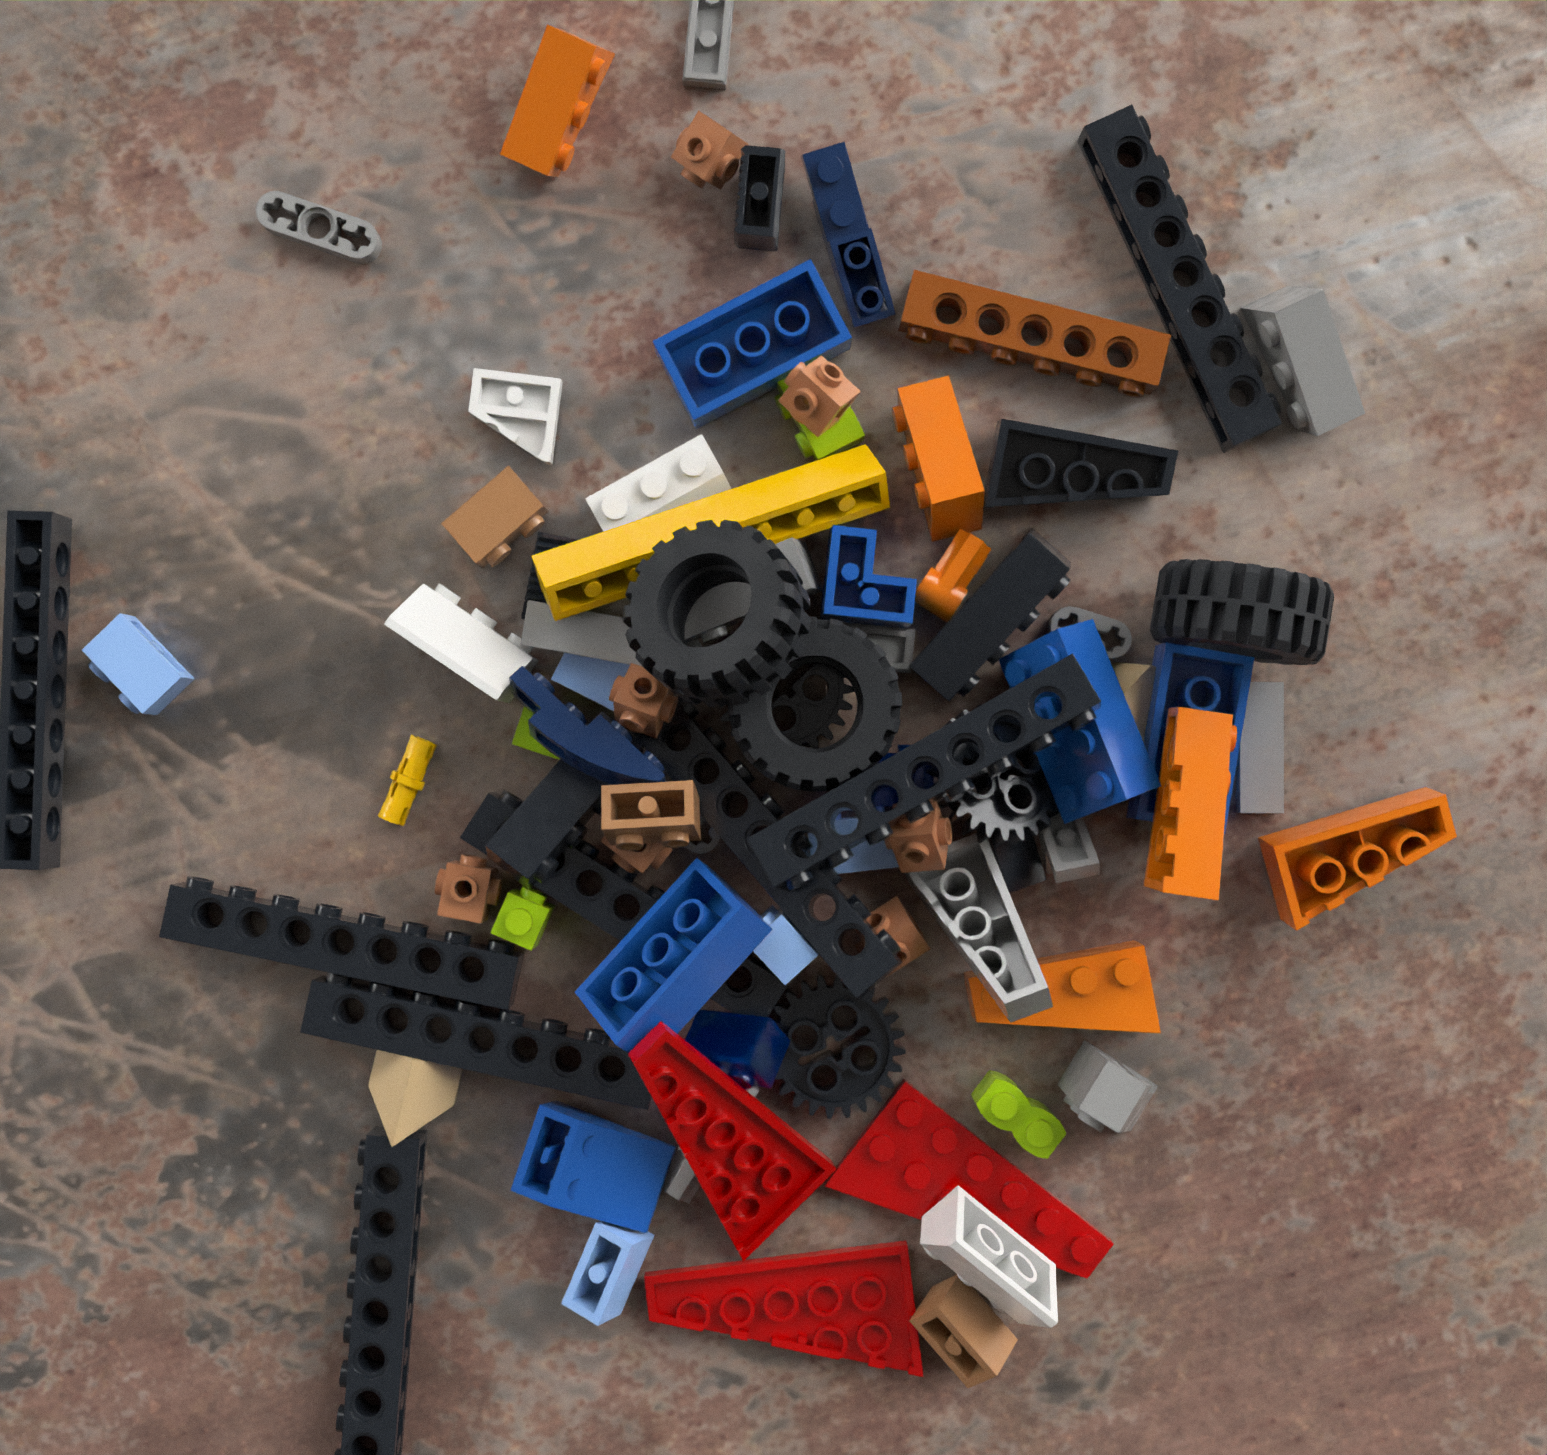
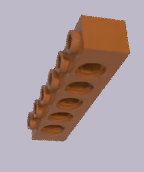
[898,270,1171,398]

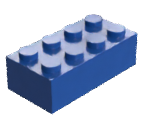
[653,259,852,429]
[999,619,1161,824]
[1126,642,1255,834]
[575,858,772,1053]

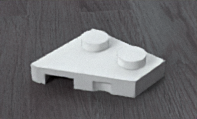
[468,368,563,465]

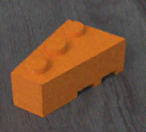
[500,24,615,177]
[891,375,985,542]

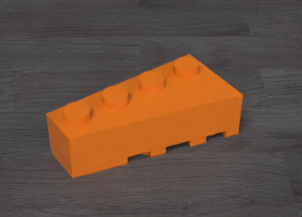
[1144,707,1237,900]
[1258,787,1457,931]
[963,940,1161,1034]

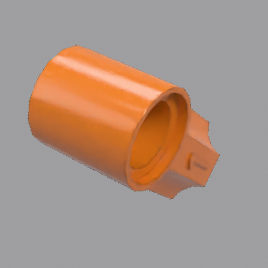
[915,529,991,623]

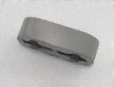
[1048,606,1132,660]

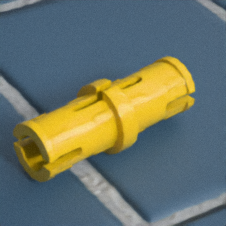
[377,734,437,826]

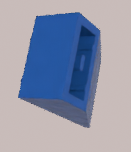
[510,1100,676,1233]

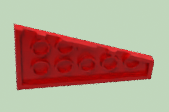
[628,1021,837,1262]
[824,1079,1114,1279]
[644,1240,924,1377]

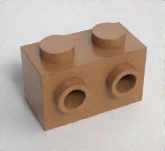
[441,465,549,568]
[601,780,701,850]
[910,1274,1018,1388]

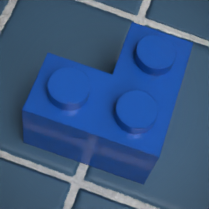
[820,525,917,629]

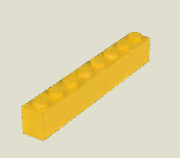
[531,444,890,621]

